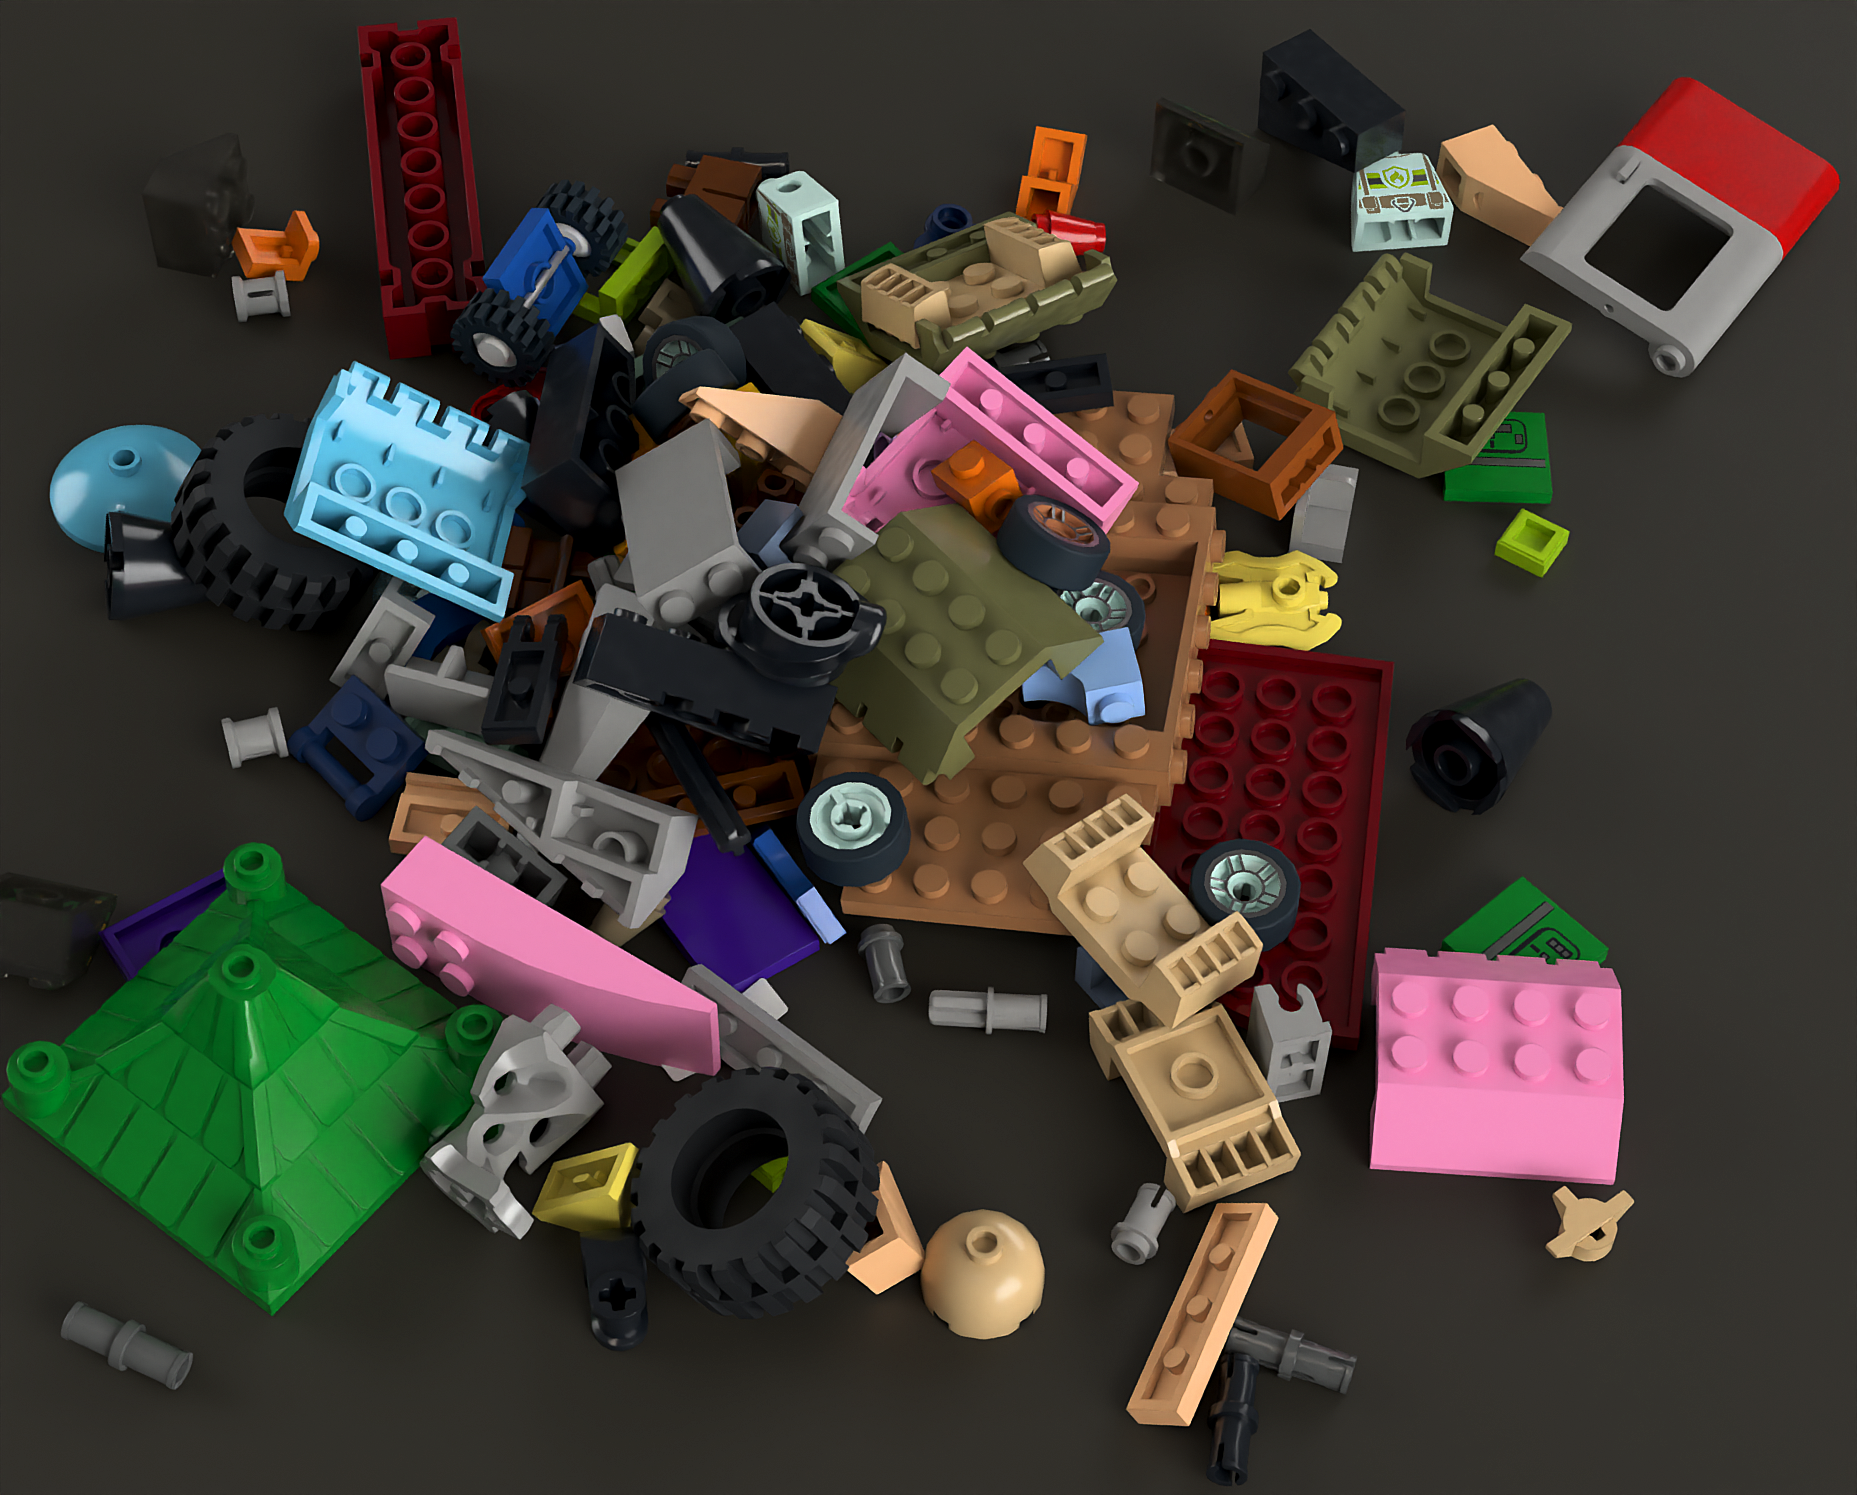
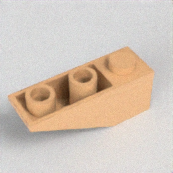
[1436,125,1563,246]
[678,386,843,492]

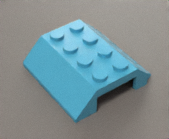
[284,361,530,623]

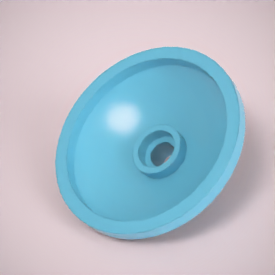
[50,425,201,553]

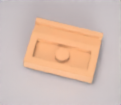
[389,772,514,855]

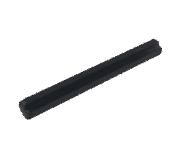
[643,712,752,857]

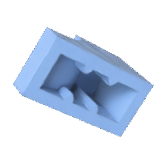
[1021,627,1146,726]

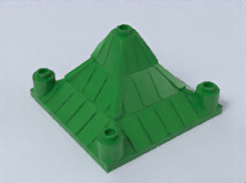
[1,842,503,1316]

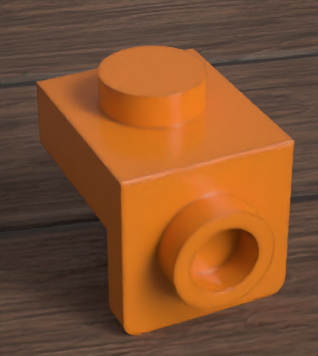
[231,210,319,282]
[931,440,1023,534]

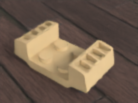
[861,217,1082,349]
[1023,794,1263,1030]
[1089,999,1301,1213]

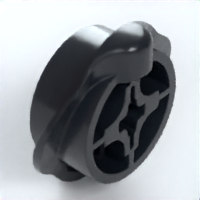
[714,563,887,687]

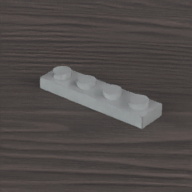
[681,964,882,1134]

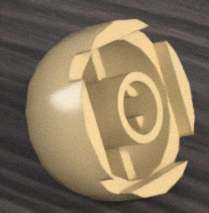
[920,1209,1045,1340]

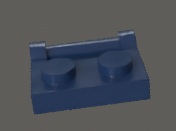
[287,674,429,822]

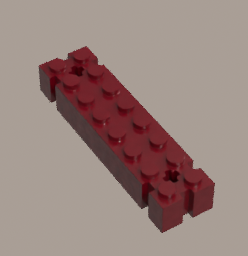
[357,17,487,360]

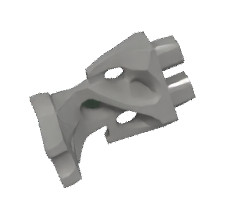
[419,1003,612,1240]

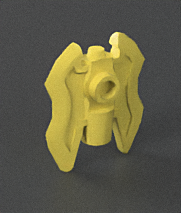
[1210,550,1342,651]

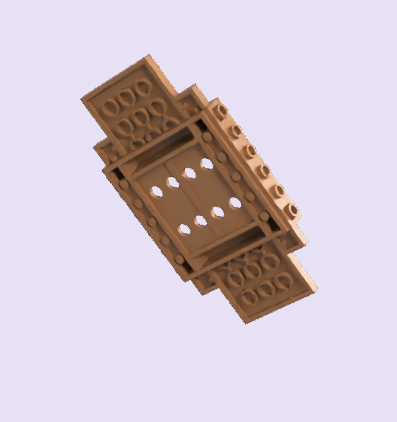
[807,391,1226,936]

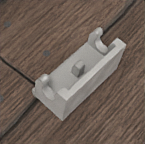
[1245,984,1332,1103]

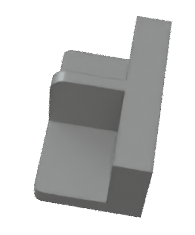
[1288,464,1359,563]
[330,576,436,699]
[384,645,494,736]

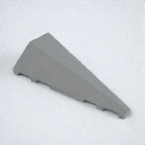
[516,583,707,853]
[425,730,699,929]

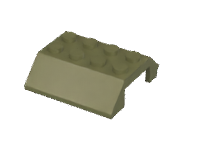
[836,211,1117,375]
[1288,252,1572,479]
[829,503,1104,785]

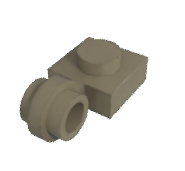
[632,278,702,357]

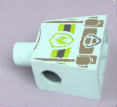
[1351,151,1454,252]
[755,171,845,296]

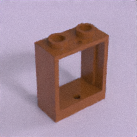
[1167,369,1344,521]

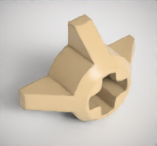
[1546,1186,1634,1261]

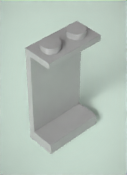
[779,353,951,573]
[615,418,762,631]

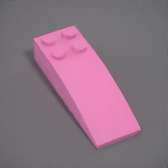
[381,836,721,1076]

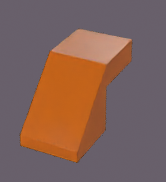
[1016,126,1087,220]

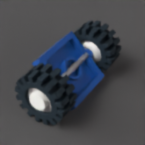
[450,179,629,388]

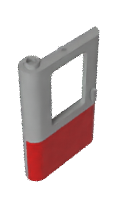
[1520,77,1840,378]

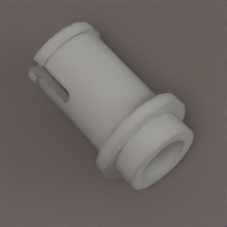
[1111,1183,1176,1265]

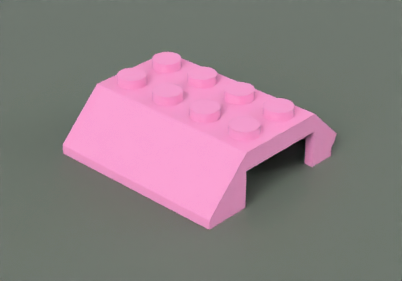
[842,347,1139,539]
[1369,948,1624,1185]

